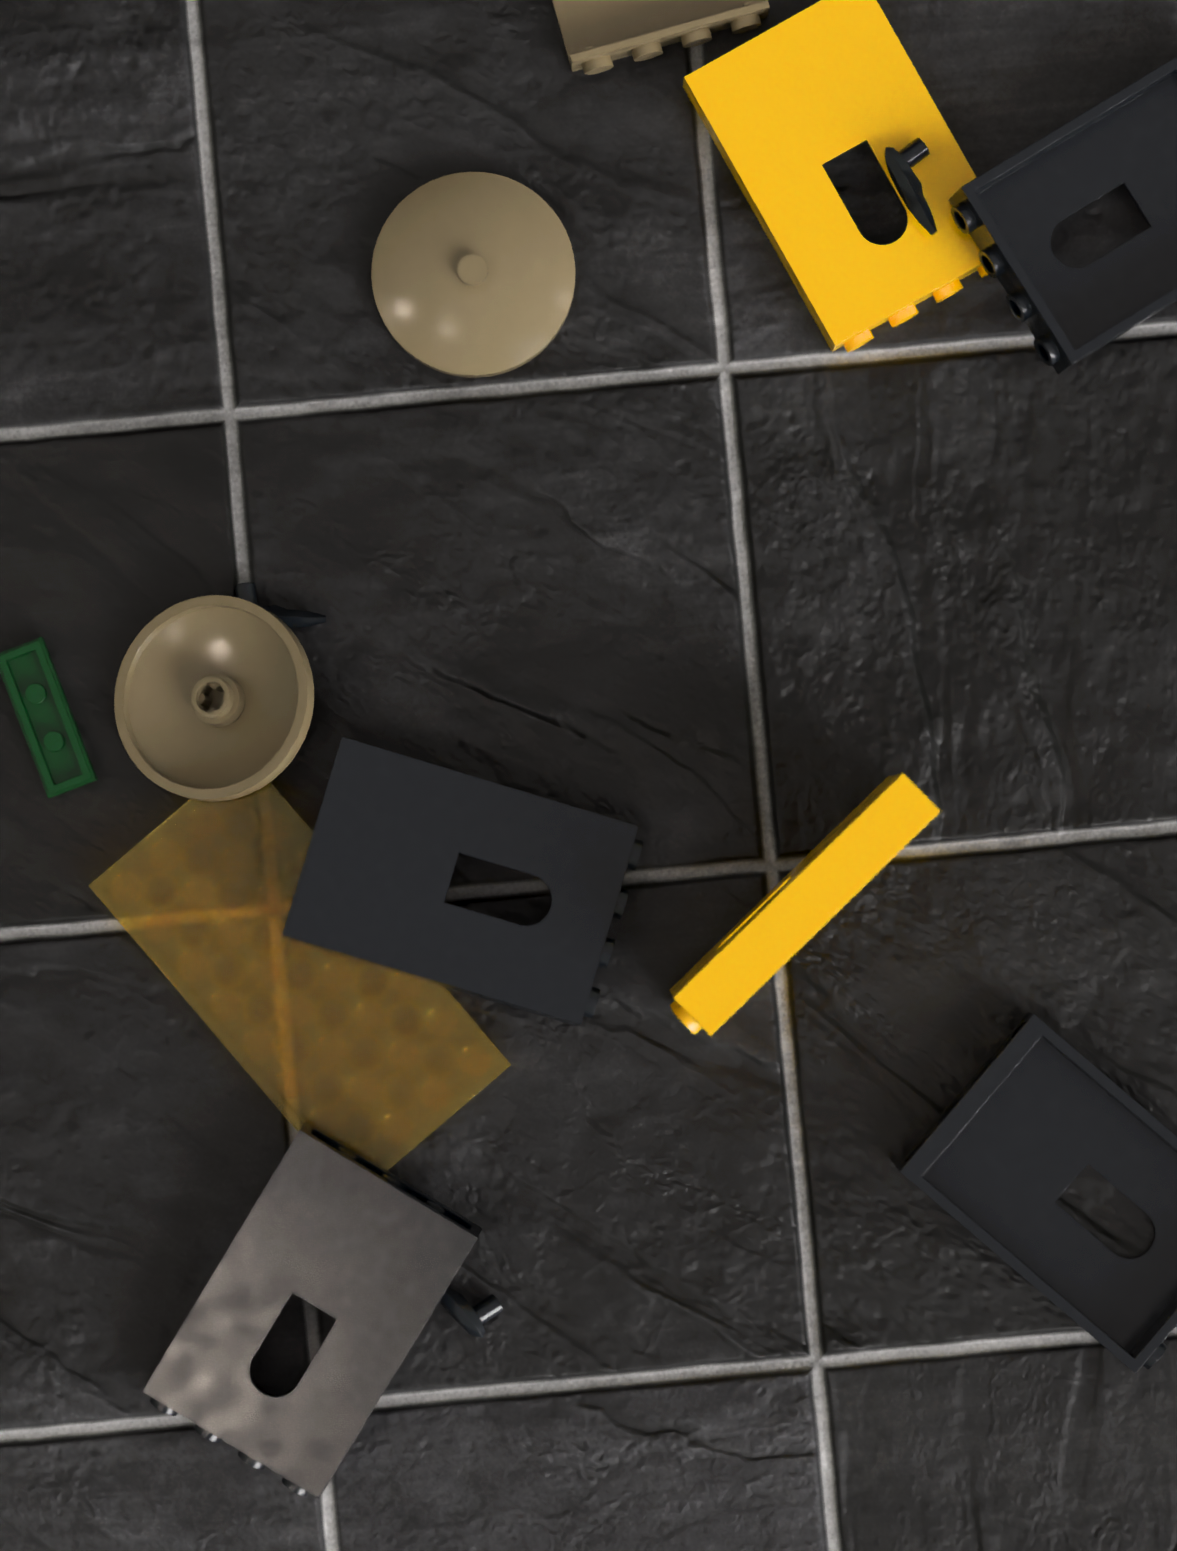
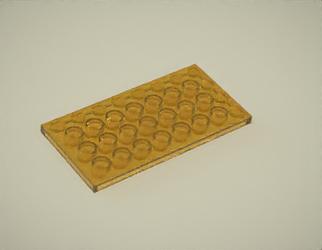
[88,782,511,1170]

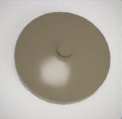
[371,172,576,378]
[114,595,314,802]

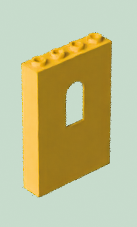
[683,0,988,353]
[669,773,941,1036]

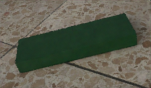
[0,637,98,798]

